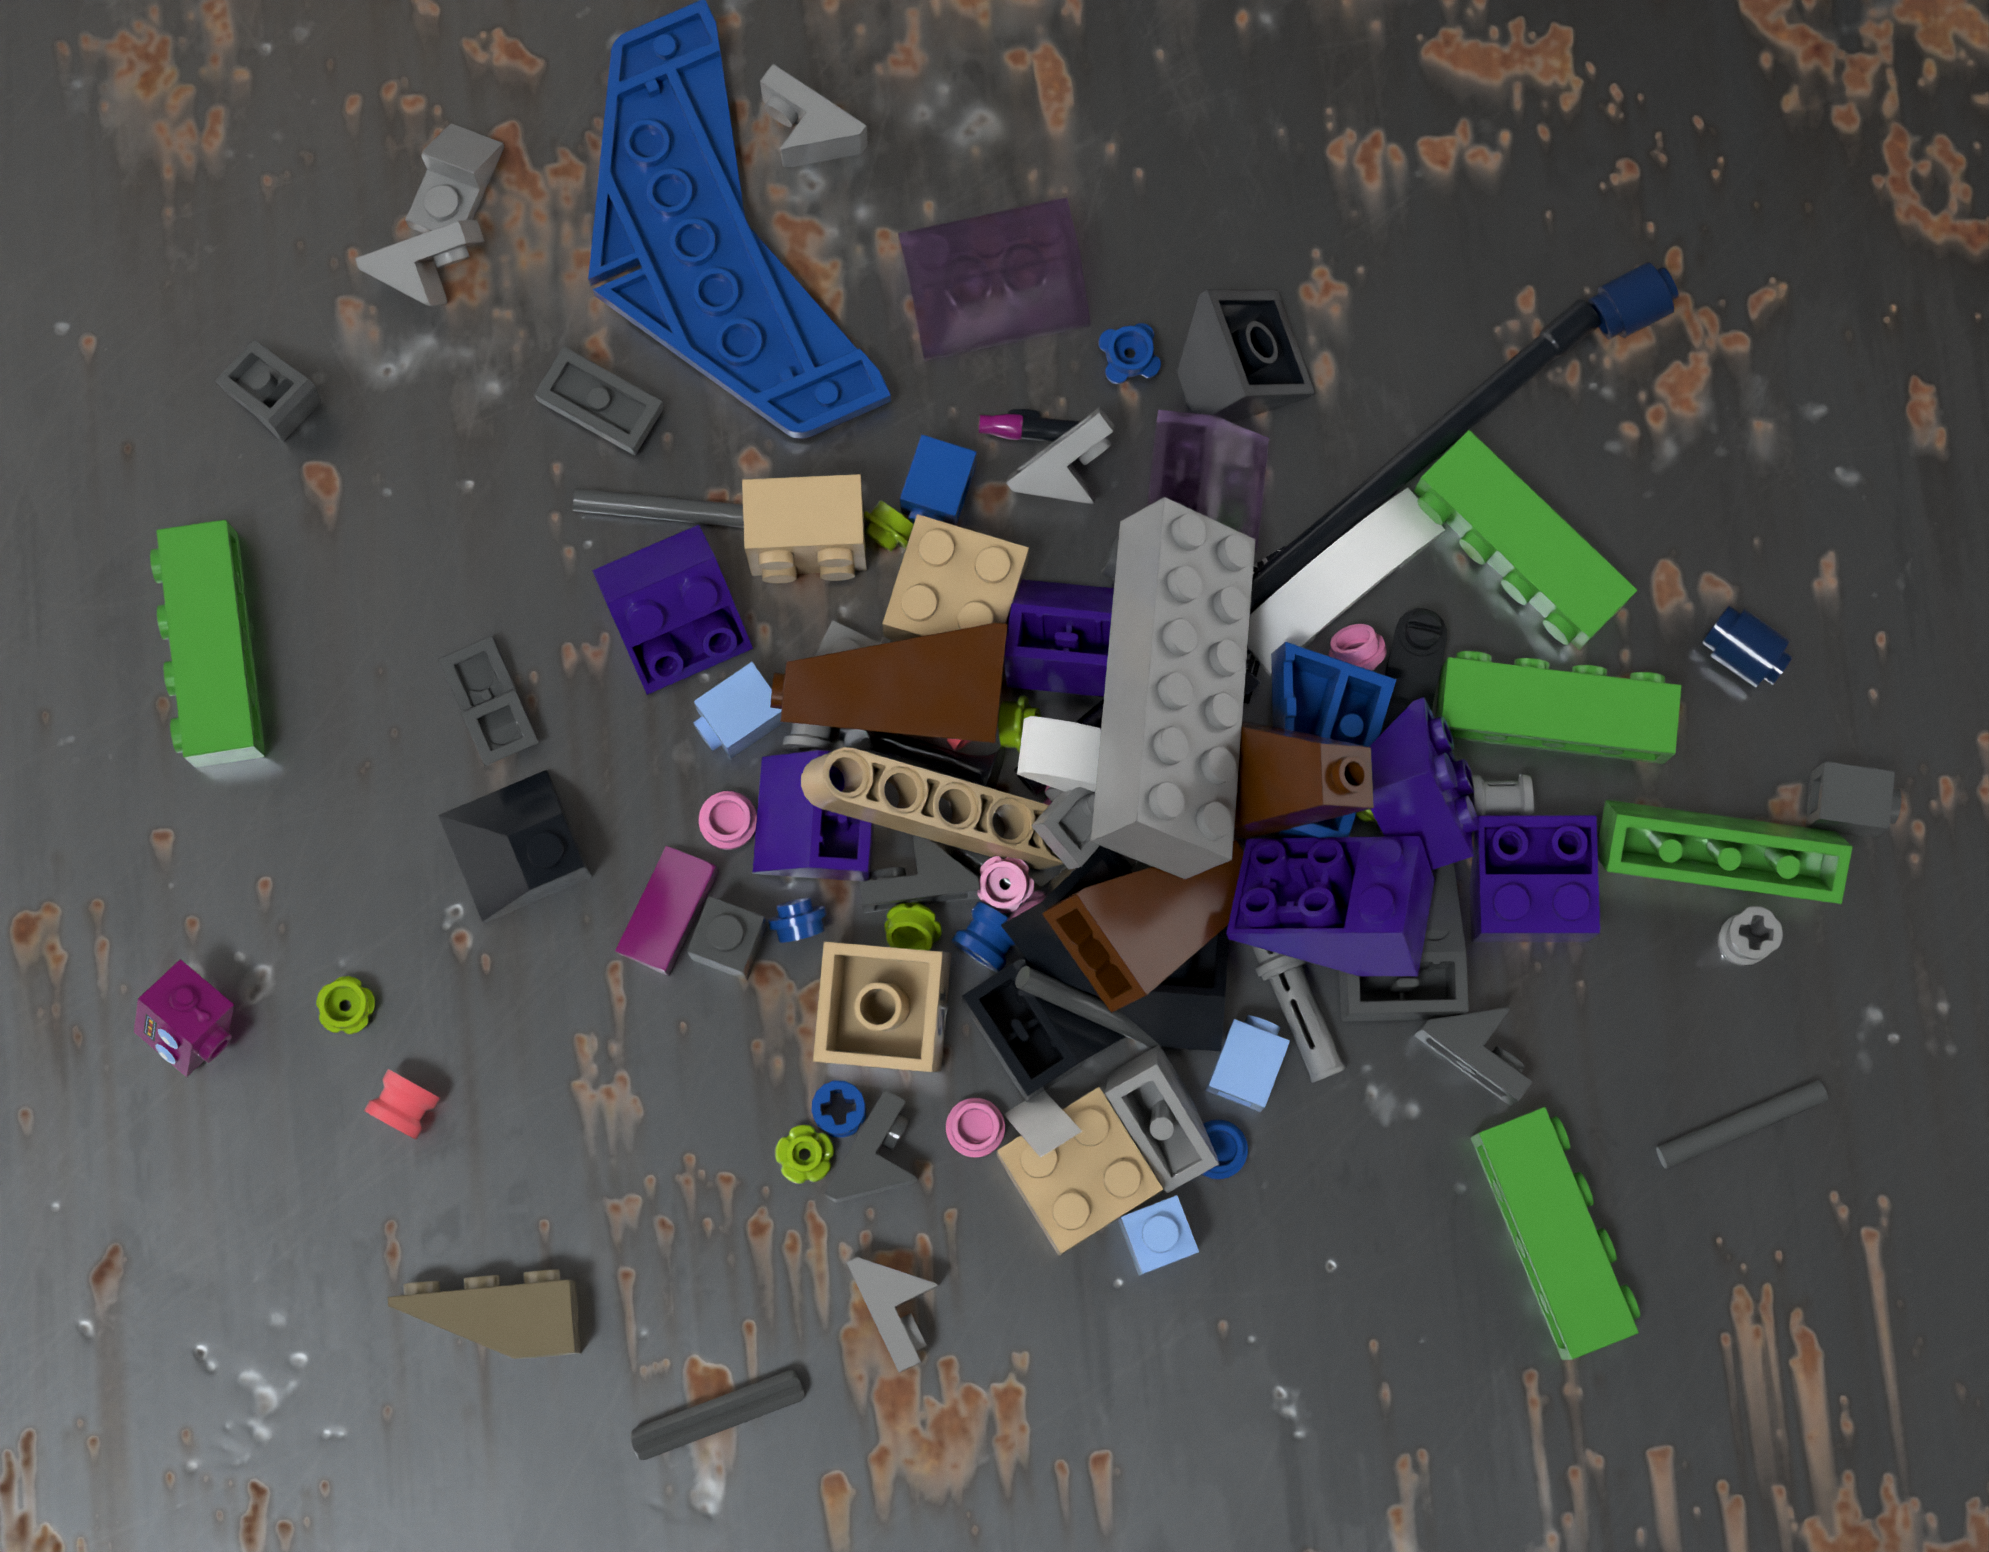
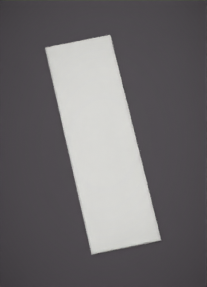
[1003,1091,1082,1158]

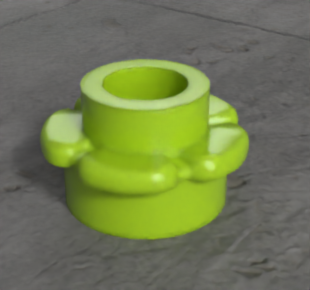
[864,500,914,552]
[998,696,1042,753]
[884,903,942,951]
[316,976,375,1034]
[775,1125,834,1184]

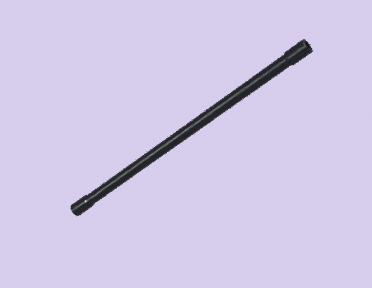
[1014,299,1601,796]

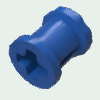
[811,1080,867,1138]

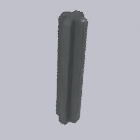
[630,1370,805,1460]

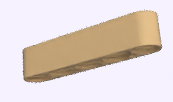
[801,747,1064,870]

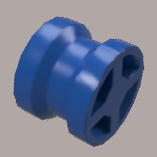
[951,901,1016,973]

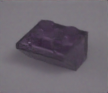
[1146,409,1269,552]

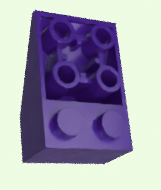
[1226,836,1435,976]

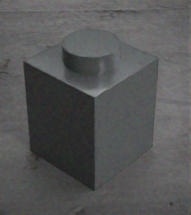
[1805,761,1901,838]
[687,896,768,980]

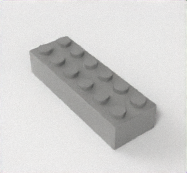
[1091,497,1255,879]

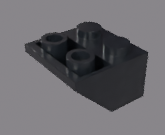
[962,957,1126,1102]

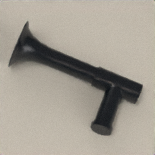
[839,728,1005,789]

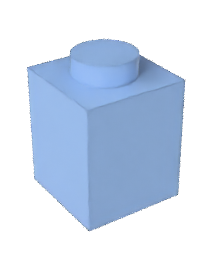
[693,662,784,759]
[1205,1015,1290,1112]
[1118,1195,1199,1276]

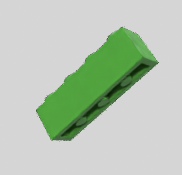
[1414,430,1637,651]
[150,519,265,768]
[1435,651,1682,764]
[1598,800,1853,904]
[1470,1107,1640,1360]

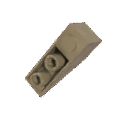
[387,1269,581,1359]

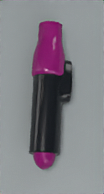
[978,409,1080,442]

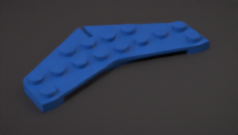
[588,0,891,439]

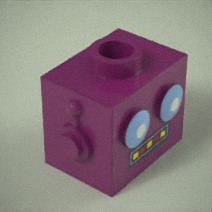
[134,959,234,1077]

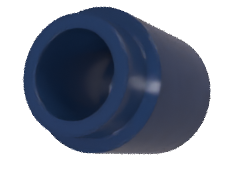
[1588,262,1679,340]
[1702,605,1793,688]

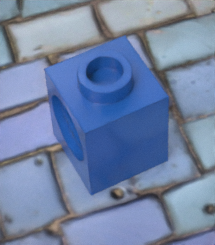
[900,434,977,526]

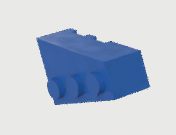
[1271,642,1396,838]

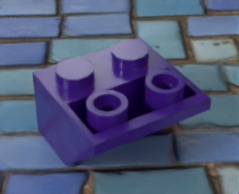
[592,525,753,695]
[1004,579,1114,697]
[1369,697,1479,870]
[752,750,877,881]
[1469,815,1600,942]

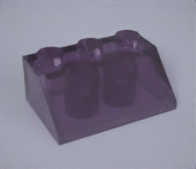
[898,197,1091,362]

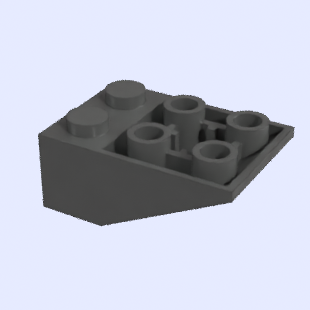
[1339,863,1469,1021]

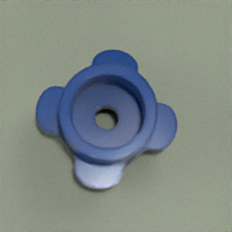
[1099,323,1161,384]

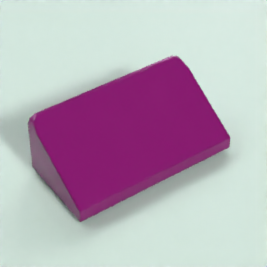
[615,846,719,977]

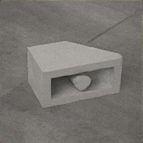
[1105,1045,1219,1193]

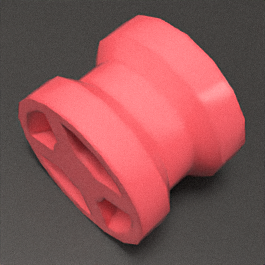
[364,1069,440,1140]

